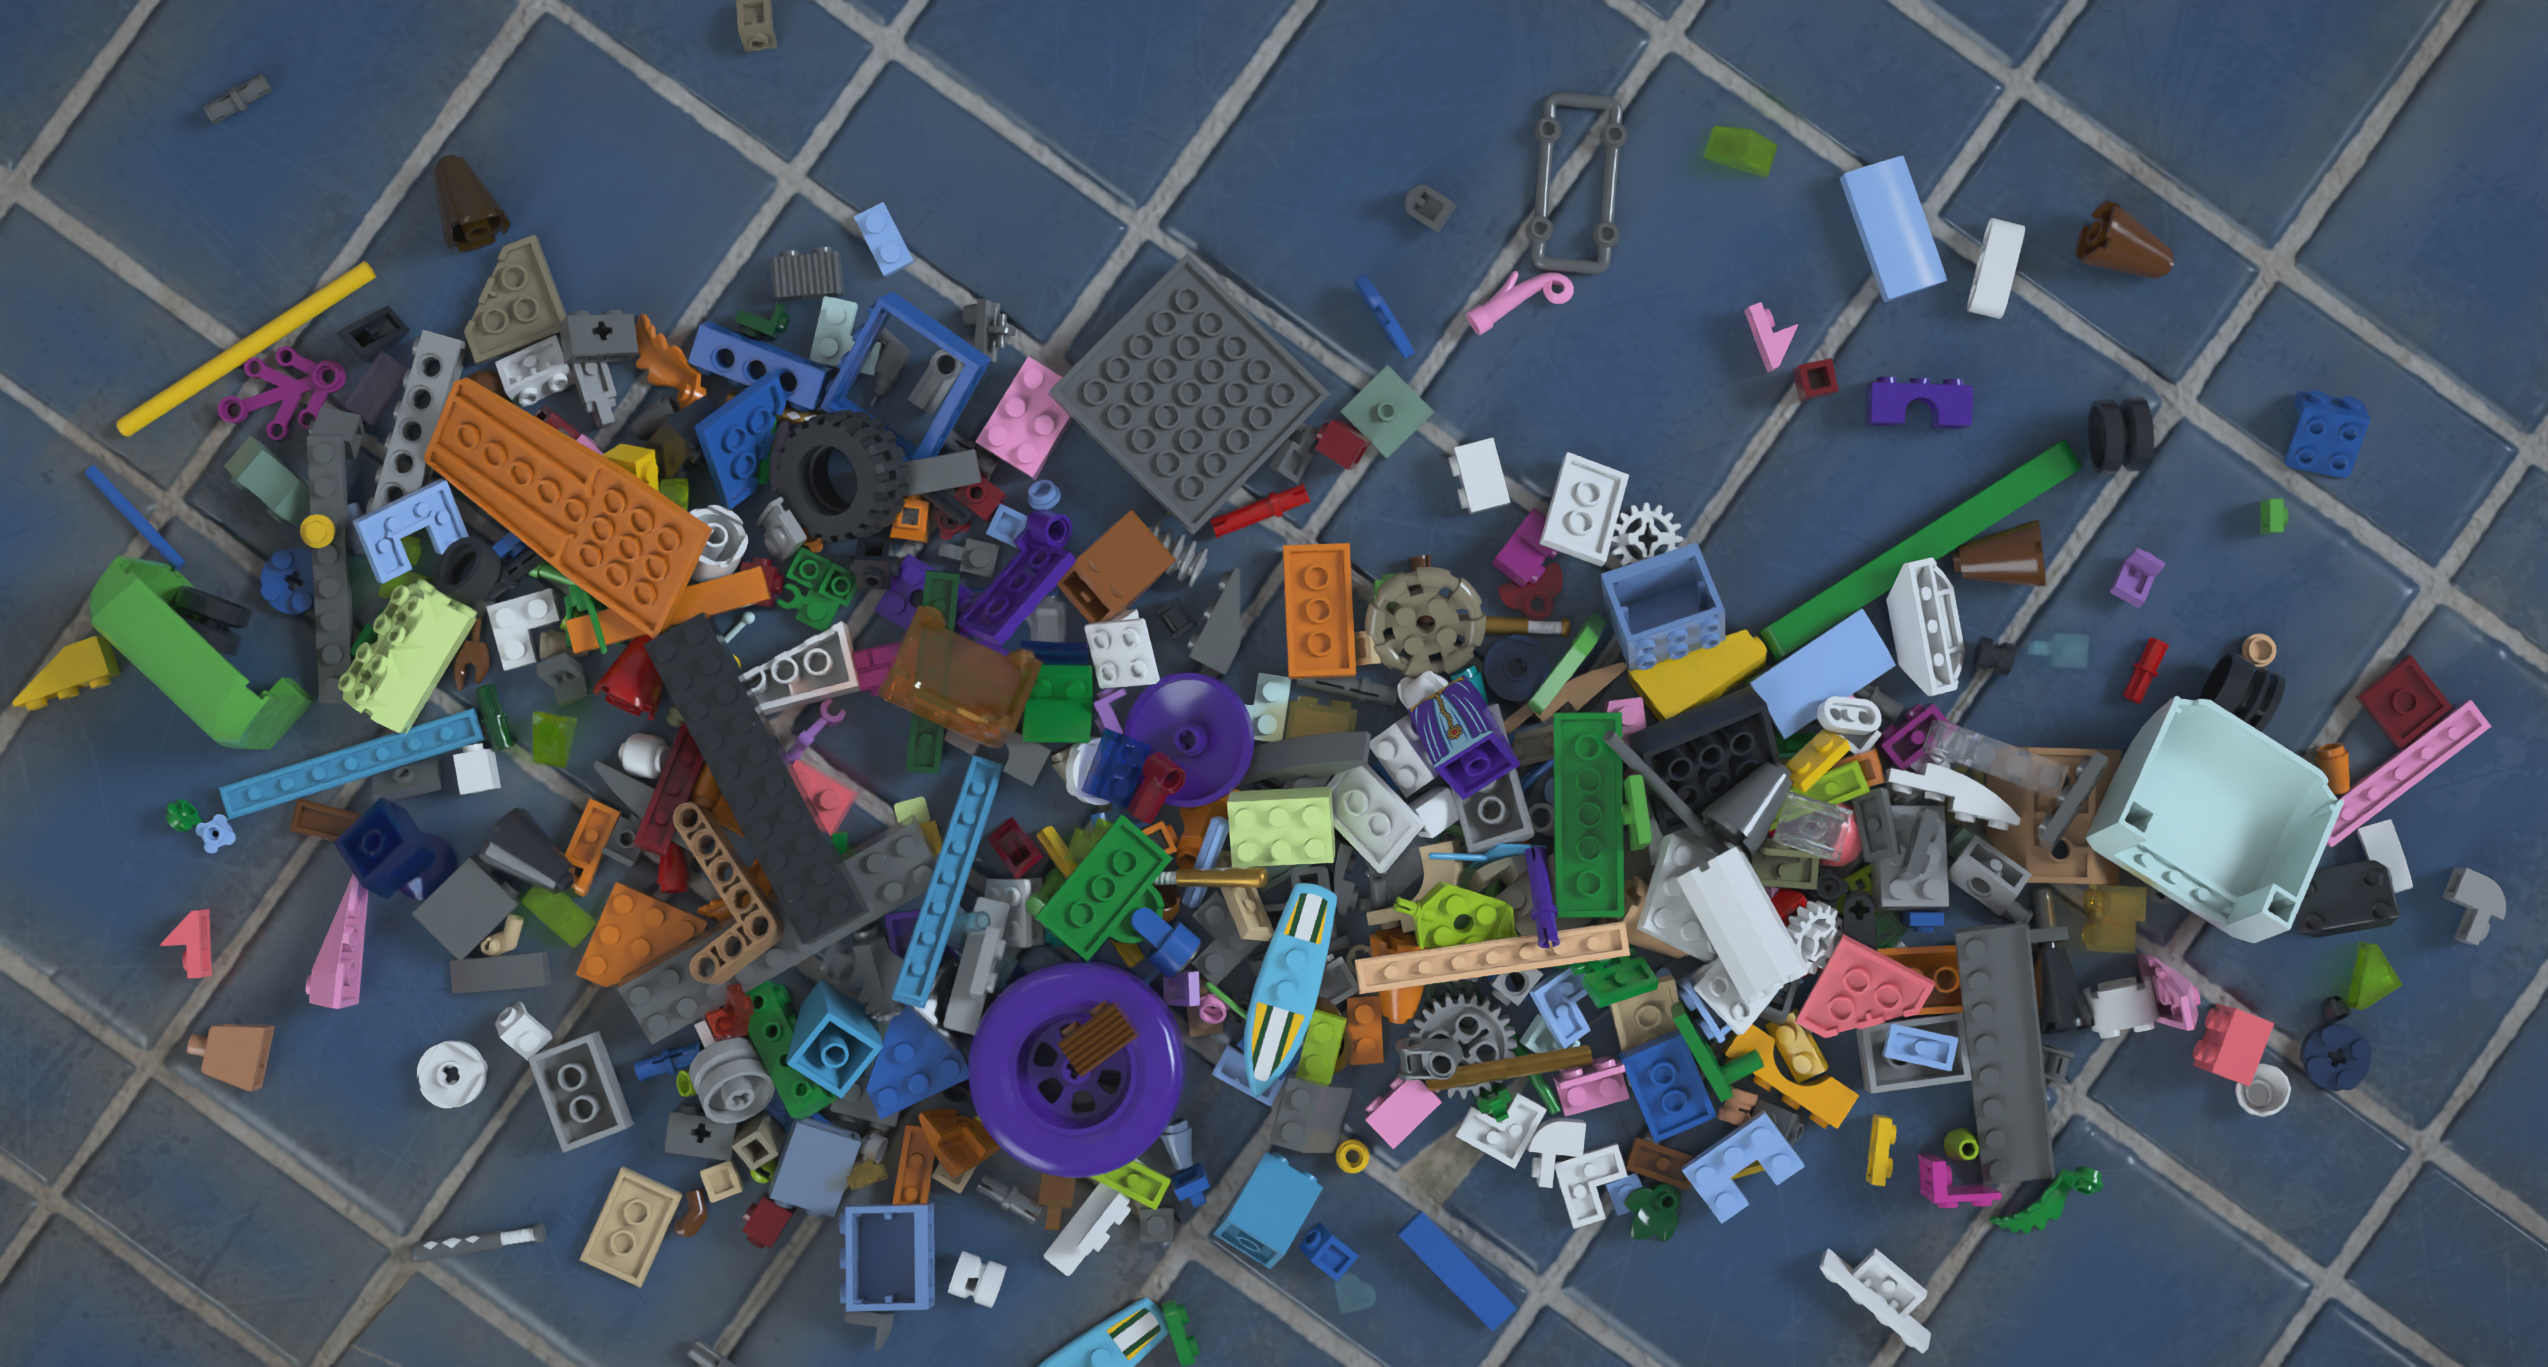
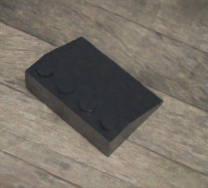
[1627,686,1780,837]

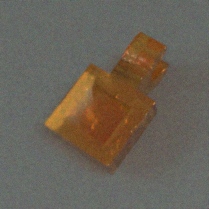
[1038,1173,1076,1231]

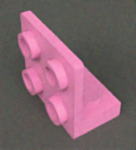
[1553,1055,1630,1117]

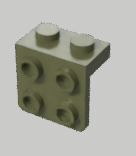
[1749,838,1832,890]

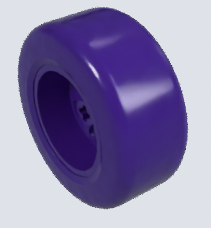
[968,960,1186,1178]

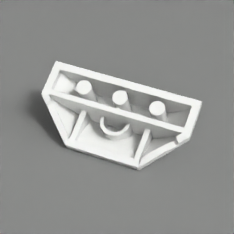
[1886,557,1965,696]

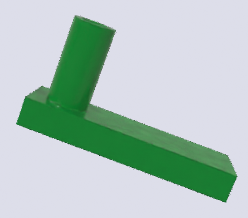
[1671,1001,1765,1102]

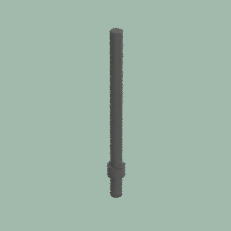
[1603,730,1730,856]

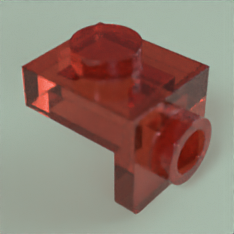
[704,983,754,1042]

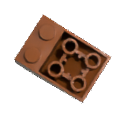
[1057,510,1176,623]

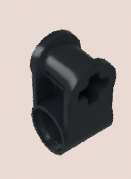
[1842,889,1877,951]

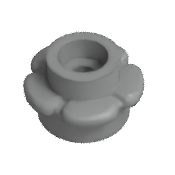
[859,1131,888,1163]

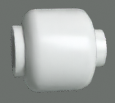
[618,733,671,779]

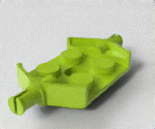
[1393,881,1519,949]

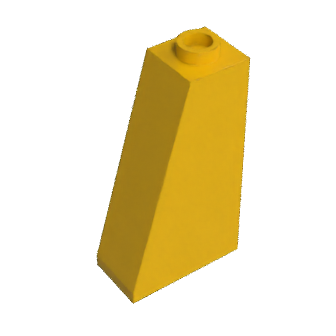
[1628,630,1767,723]

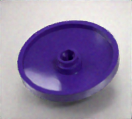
[1124,673,1254,807]

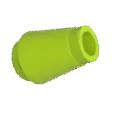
[1944,1128,1979,1162]

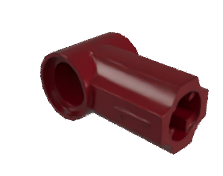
[1127,752,1186,824]

